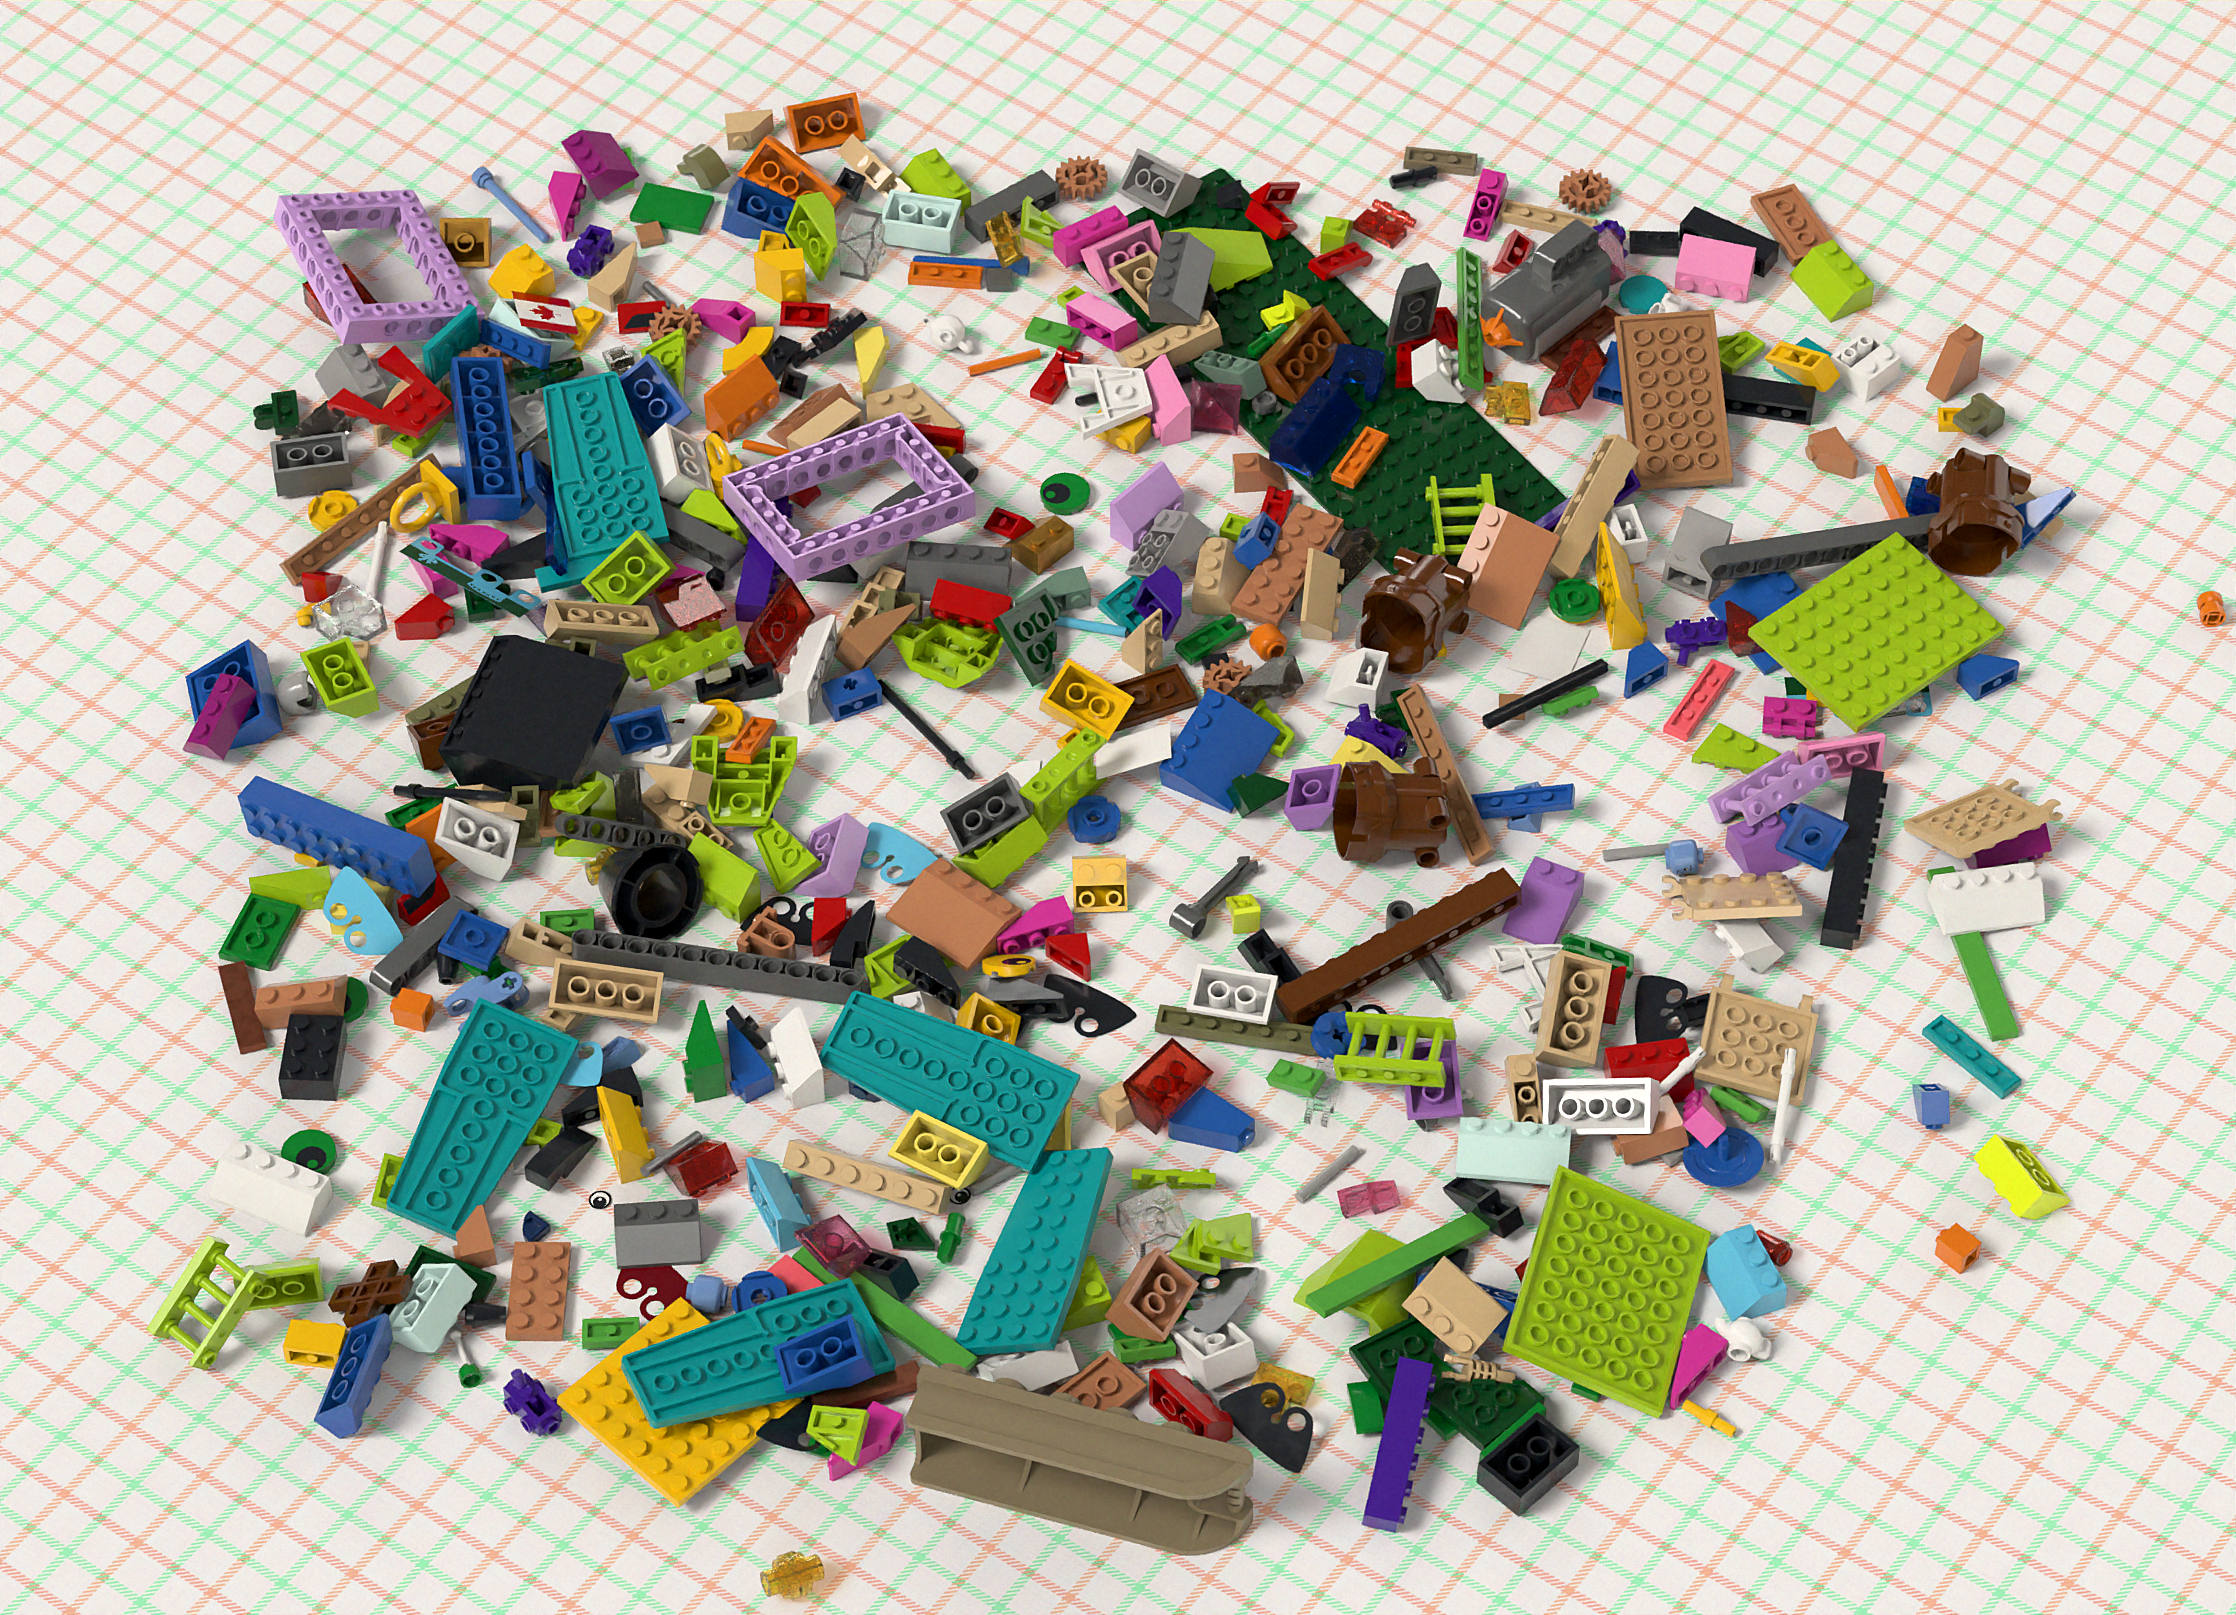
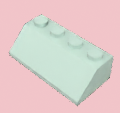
[1455,1117,1571,1185]

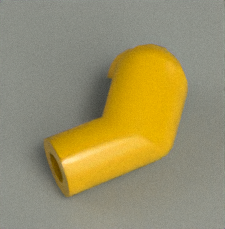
[295,601,330,626]

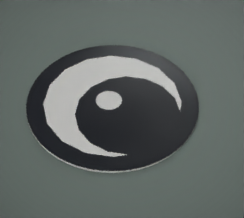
[950,1187,971,1205]
[589,1191,612,1209]

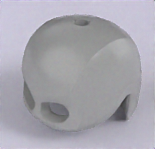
[277,671,317,715]

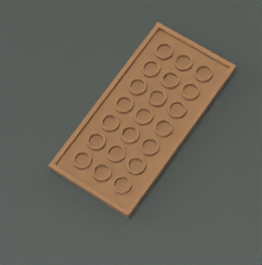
[1614,309,1733,491]

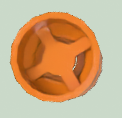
[2197,591,2226,627]

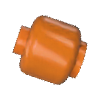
[1249,623,1288,662]

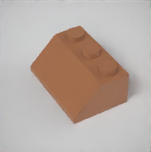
[766,383,857,449]
[254,974,348,1030]
[1105,1247,1199,1342]

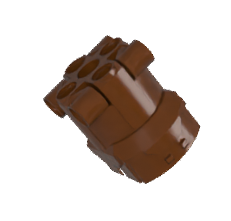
[1926,447,2031,577]
[1360,547,1473,675]
[1333,757,1451,868]

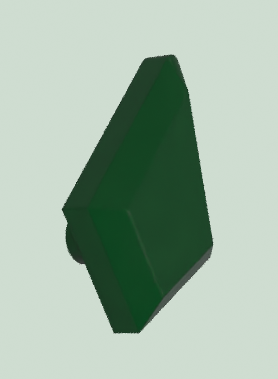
[886,1217,935,1250]

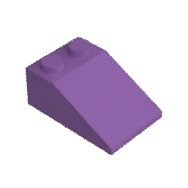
[1502,856,1585,945]
[1400,1040,1463,1120]

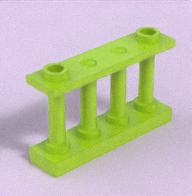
[1425,474,1496,558]
[623,613,745,691]
[1019,727,1107,836]
[1333,1012,1457,1088]
[146,1235,269,1370]

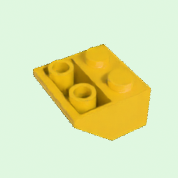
[1072,855,1127,913]

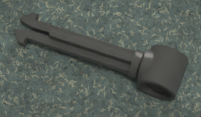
[1169,856,1259,940]
[1385,900,1453,1001]

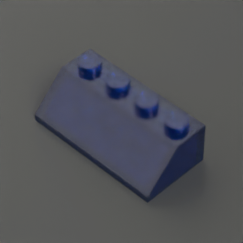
[1269,376,1362,478]

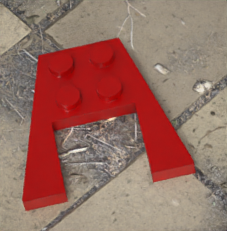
[1395,307,1493,388]
[327,345,453,439]

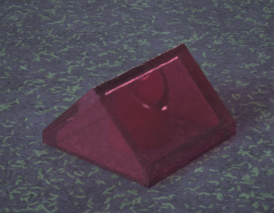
[793,1214,872,1280]

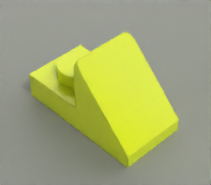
[1261,290,1311,330]
[1225,893,1261,934]

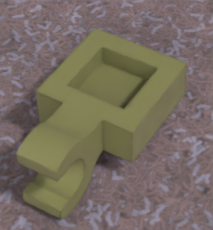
[703,659,732,684]

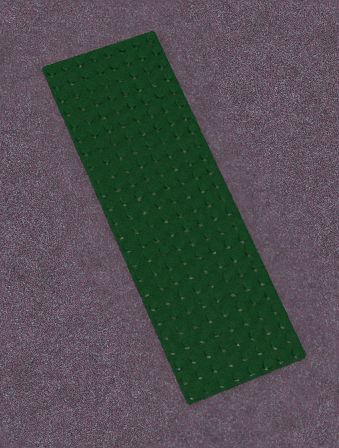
[1078,168,1567,575]

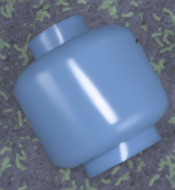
[1665,839,1704,875]
[686,1274,728,1313]

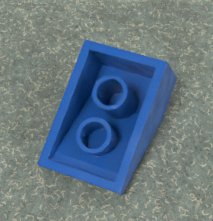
[721,177,796,243]
[619,354,692,438]
[773,1314,876,1394]

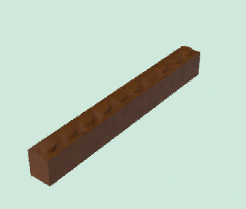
[1275,867,1522,1025]

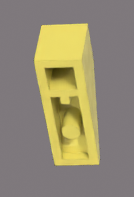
[852,326,890,400]

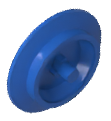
[1683,1126,1764,1188]

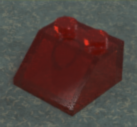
[662,1139,739,1198]

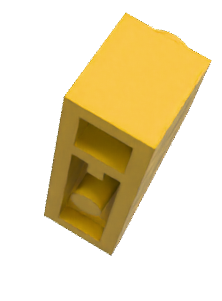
[1764,341,1841,393]

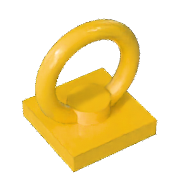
[705,433,744,506]
[390,459,461,533]

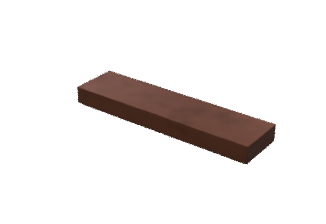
[1539,305,1622,374]
[218,961,267,1055]
[811,1361,920,1409]

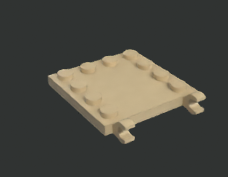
[1903,779,2063,859]
[1662,872,1802,921]
[1693,973,1818,1107]

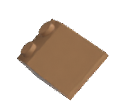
[833,604,916,672]

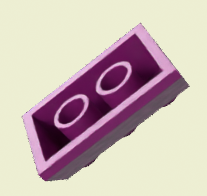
[561,129,640,201]
[182,673,257,760]
[1964,823,2052,870]

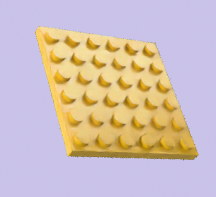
[557,1297,802,1508]

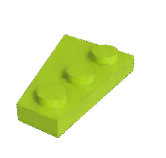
[640,327,687,396]
[1692,723,1781,774]
[1132,1168,1216,1190]

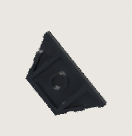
[790,307,868,368]

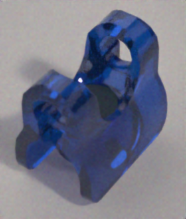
[1328,343,1386,403]

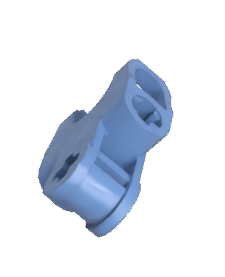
[443,971,530,1032]

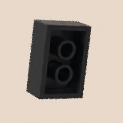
[278,1014,348,1101]
[1476,1412,1580,1517]

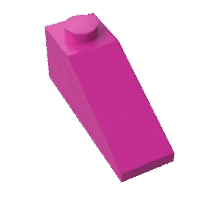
[407,541,458,600]
[1670,1323,1728,1411]

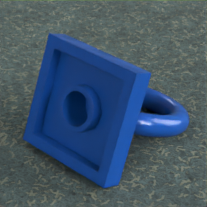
[496,450,558,522]
[1775,802,1849,871]

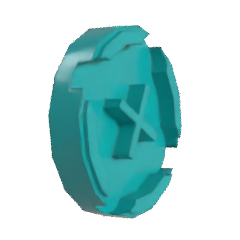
[1619,275,1668,315]

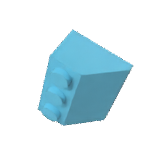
[746,1157,814,1253]
[1702,1224,1787,1322]

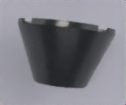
[598,842,704,941]

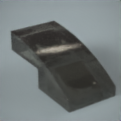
[602,345,635,377]

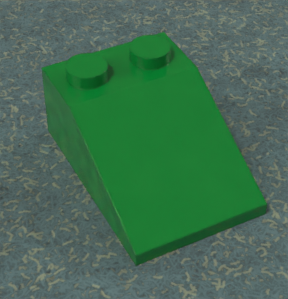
[682,1000,727,1103]

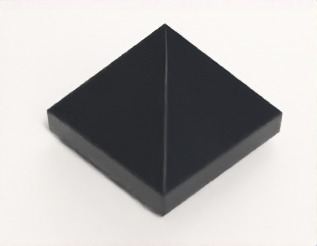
[779,368,808,399]

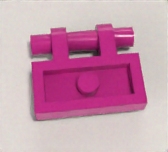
[1762,696,1817,740]

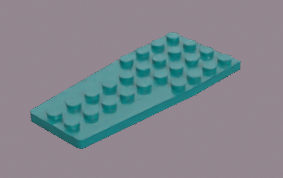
[543,371,670,561]
[818,991,1081,1174]
[386,997,579,1241]
[955,1147,1114,1355]
[621,1278,896,1429]

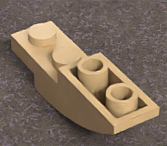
[837,133,915,199]
[637,783,734,851]

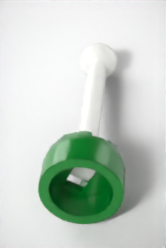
[450,1329,483,1388]

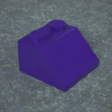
[1132,565,1182,642]

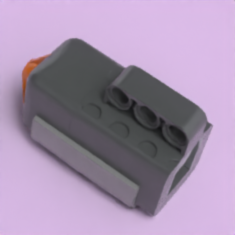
[1479,219,1612,361]

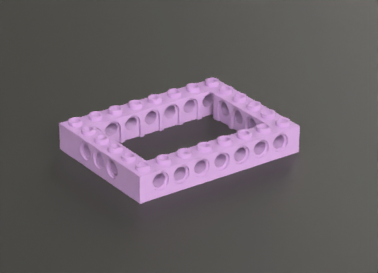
[273,190,485,345]
[722,412,976,583]

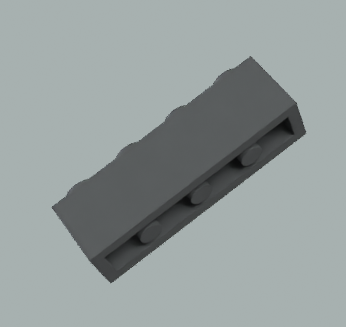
[964,169,1060,244]

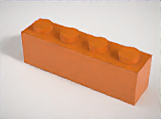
[737,135,847,212]

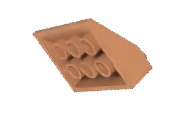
[1457,502,1561,631]
[885,857,1022,972]

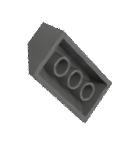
[1147,231,1215,325]
[905,541,1012,601]

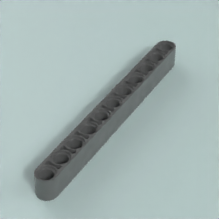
[518,437,746,572]
[1700,513,1938,581]
[572,929,863,1005]

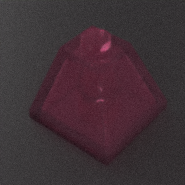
[1598,227,1626,286]
[1190,380,1242,435]

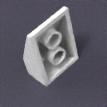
[434,797,520,882]
[1168,1319,1258,1390]

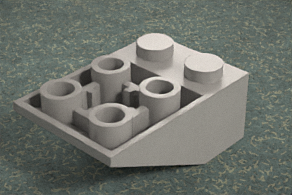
[1661,506,1733,601]
[1125,509,1211,578]

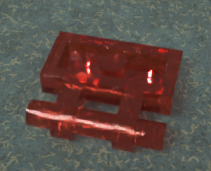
[1353,199,1417,249]

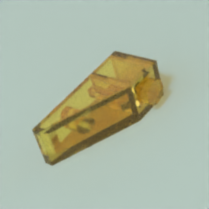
[985,210,1025,269]

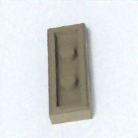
[1403,146,1478,176]

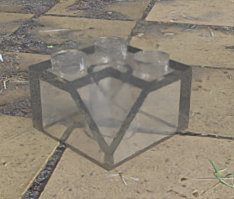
[838,208,886,282]
[311,583,388,642]
[1116,1183,1187,1260]

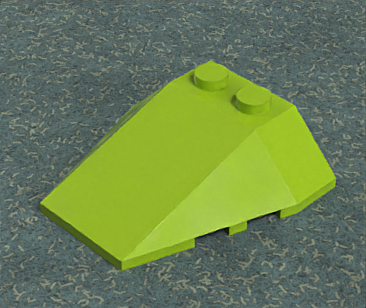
[1160,227,1273,292]
[892,616,1004,689]
[691,735,798,827]
[1293,1229,1417,1336]

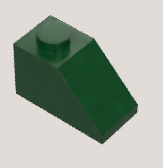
[1226,772,1289,818]

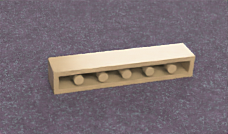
[1546,434,1640,580]
[782,1139,953,1214]

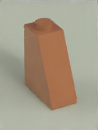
[1926,324,1984,403]
[1612,1093,1689,1165]

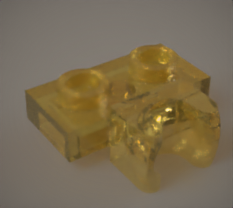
[1483,381,1531,426]
[1251,1362,1315,1421]

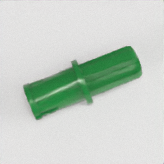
[1247,323,1288,358]
[937,1212,966,1264]

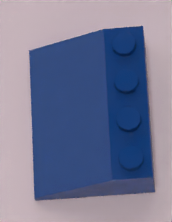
[1708,571,1804,676]
[185,639,283,750]
[1159,688,1280,814]

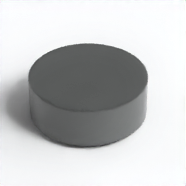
[1252,391,1277,415]

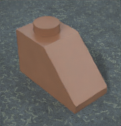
[1805,427,1858,479]
[1232,452,1285,493]
[452,1205,497,1269]

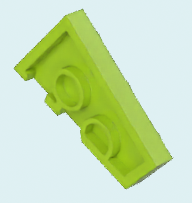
[752,818,823,895]

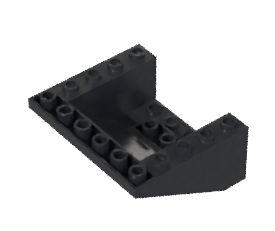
[437,635,630,792]

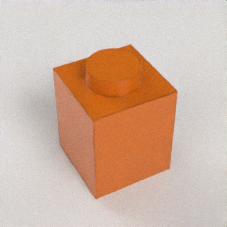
[390,987,435,1033]
[1935,1223,1982,1274]

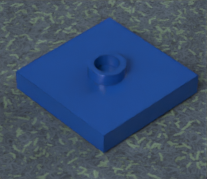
[437,909,509,972]

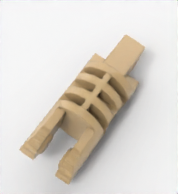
[1441,1354,1516,1383]

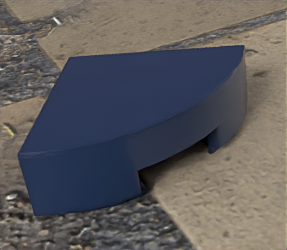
[522,1211,551,1242]

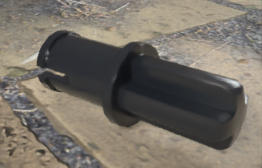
[1389,165,1437,189]

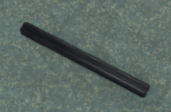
[1482,659,1608,729]

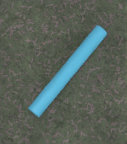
[1055,616,1127,637]

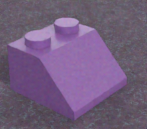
[1284,763,1342,831]
[1725,812,1798,876]

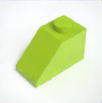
[1320,216,1354,254]

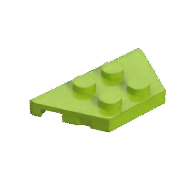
[864,934,956,1002]

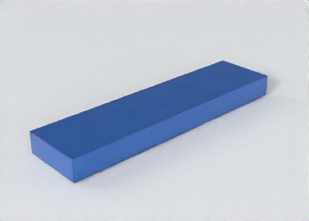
[479,318,552,369]
[1471,783,1575,819]

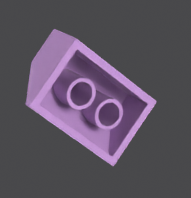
[1110,461,1184,552]
[793,812,869,898]

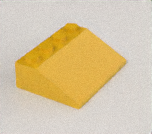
[1595,522,1648,650]

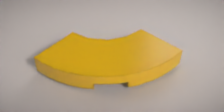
[722,327,775,375]

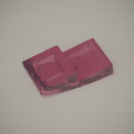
[1337,1180,1401,1219]

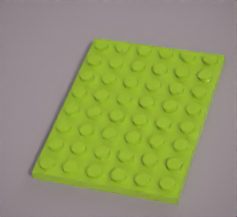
[1748,531,2005,734]
[1502,1165,1711,1419]

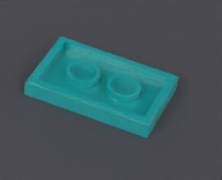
[422,304,480,385]

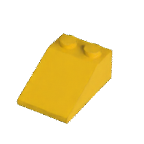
[1039,658,1135,742]

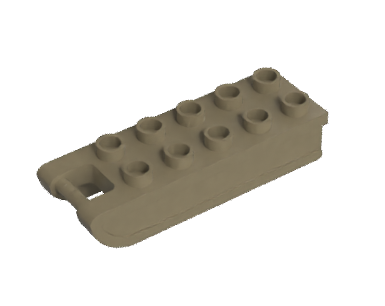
[906,1363,1253,1556]

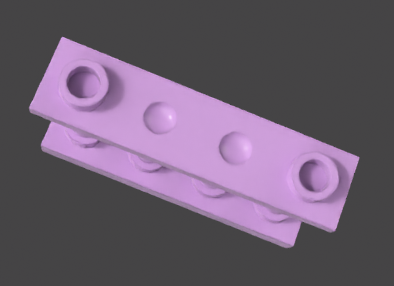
[1707,750,1832,827]

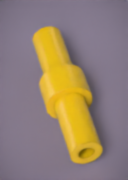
[1682,1399,1737,1438]

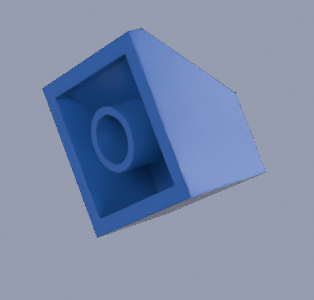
[609,703,672,756]

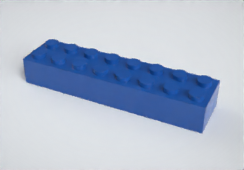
[450,357,522,520]
[237,776,437,898]

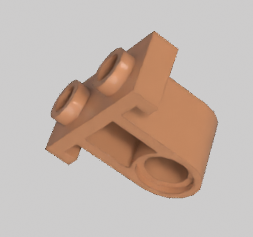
[736,906,796,960]

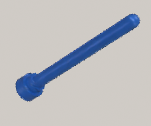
[913,255,1030,276]

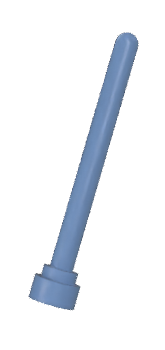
[471,167,549,243]

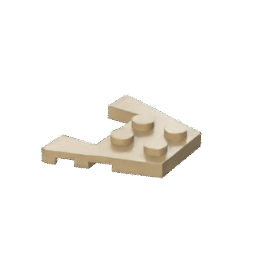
[866,382,961,429]

